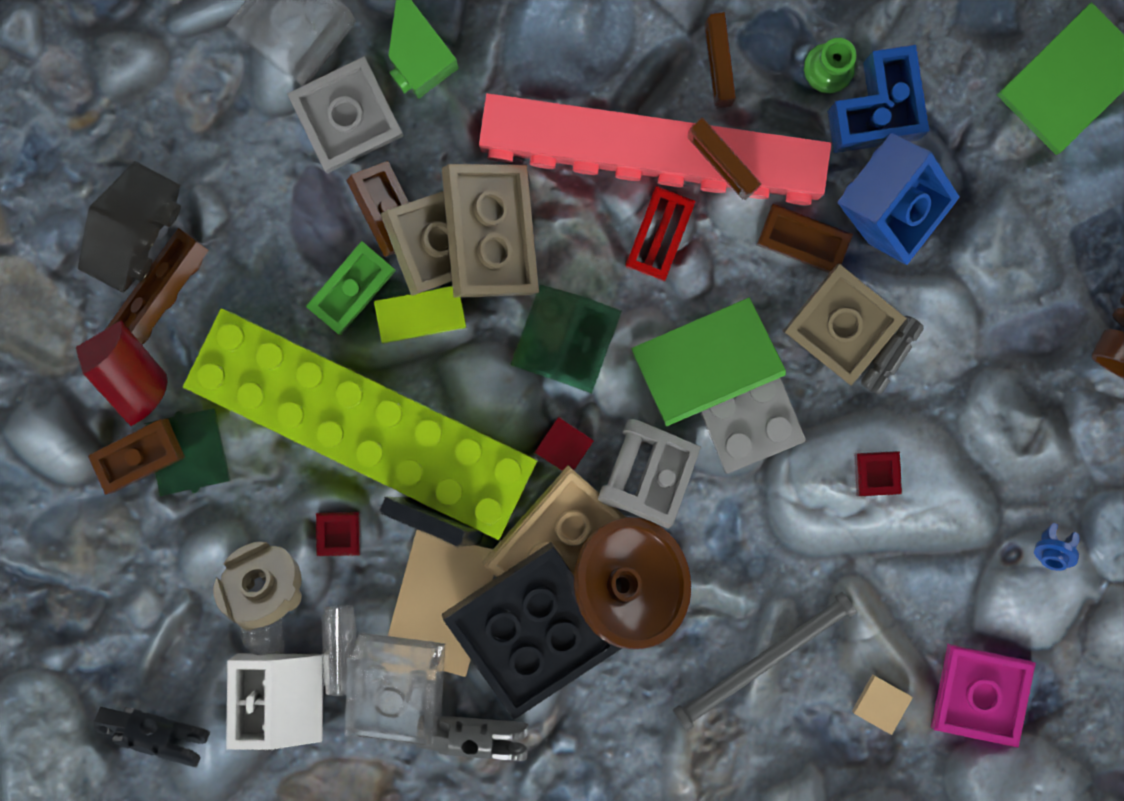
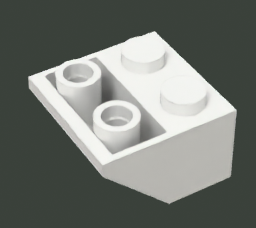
[226,653,324,750]

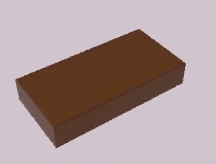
[704,12,736,108]
[688,117,762,200]
[756,204,853,273]

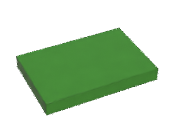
[997,2,1124,155]
[631,297,786,427]

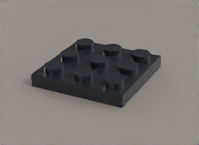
[441,542,622,720]

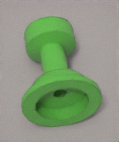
[804,38,856,94]

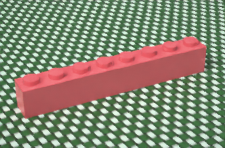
[479,93,832,205]

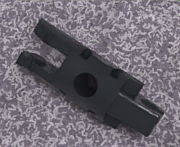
[94,707,210,768]

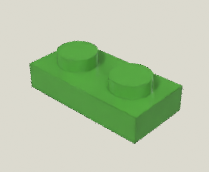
[306,241,396,335]

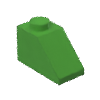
[388,0,459,99]

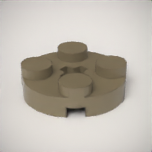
[213,542,302,631]

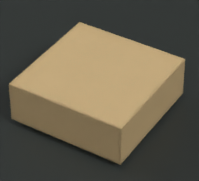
[852,674,913,735]

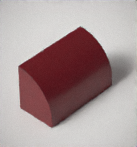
[75,321,168,427]

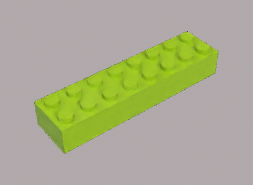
[183,308,538,540]

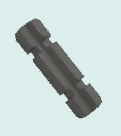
[861,315,924,394]

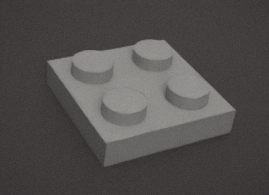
[287,56,404,174]
[700,378,807,474]

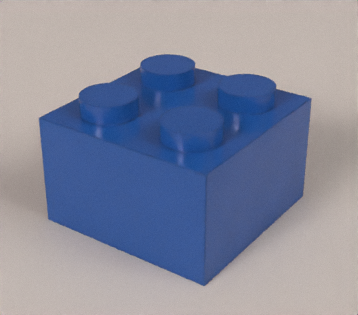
[837,133,960,265]

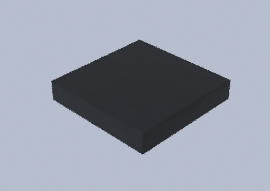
[379,496,484,547]

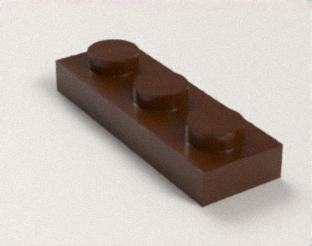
[106,228,209,345]

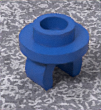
[1034,523,1080,571]

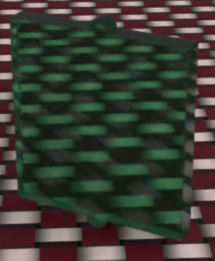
[144,408,231,496]

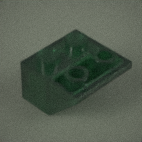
[510,284,622,395]

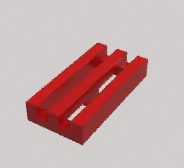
[625,186,696,282]

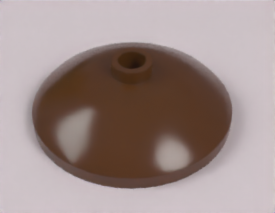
[574,517,691,650]

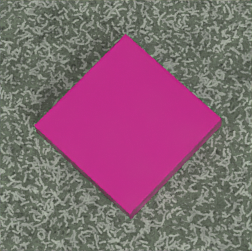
[931,644,1036,748]

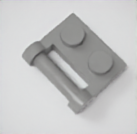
[598,419,701,528]

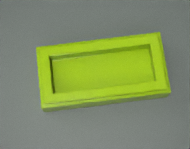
[374,286,467,344]

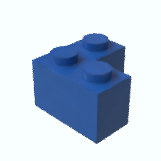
[827,45,929,153]

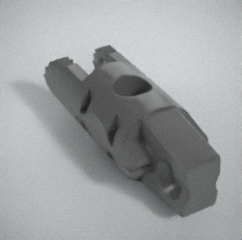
[416,717,529,761]

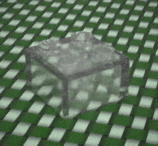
[226,0,356,87]
[345,633,446,746]

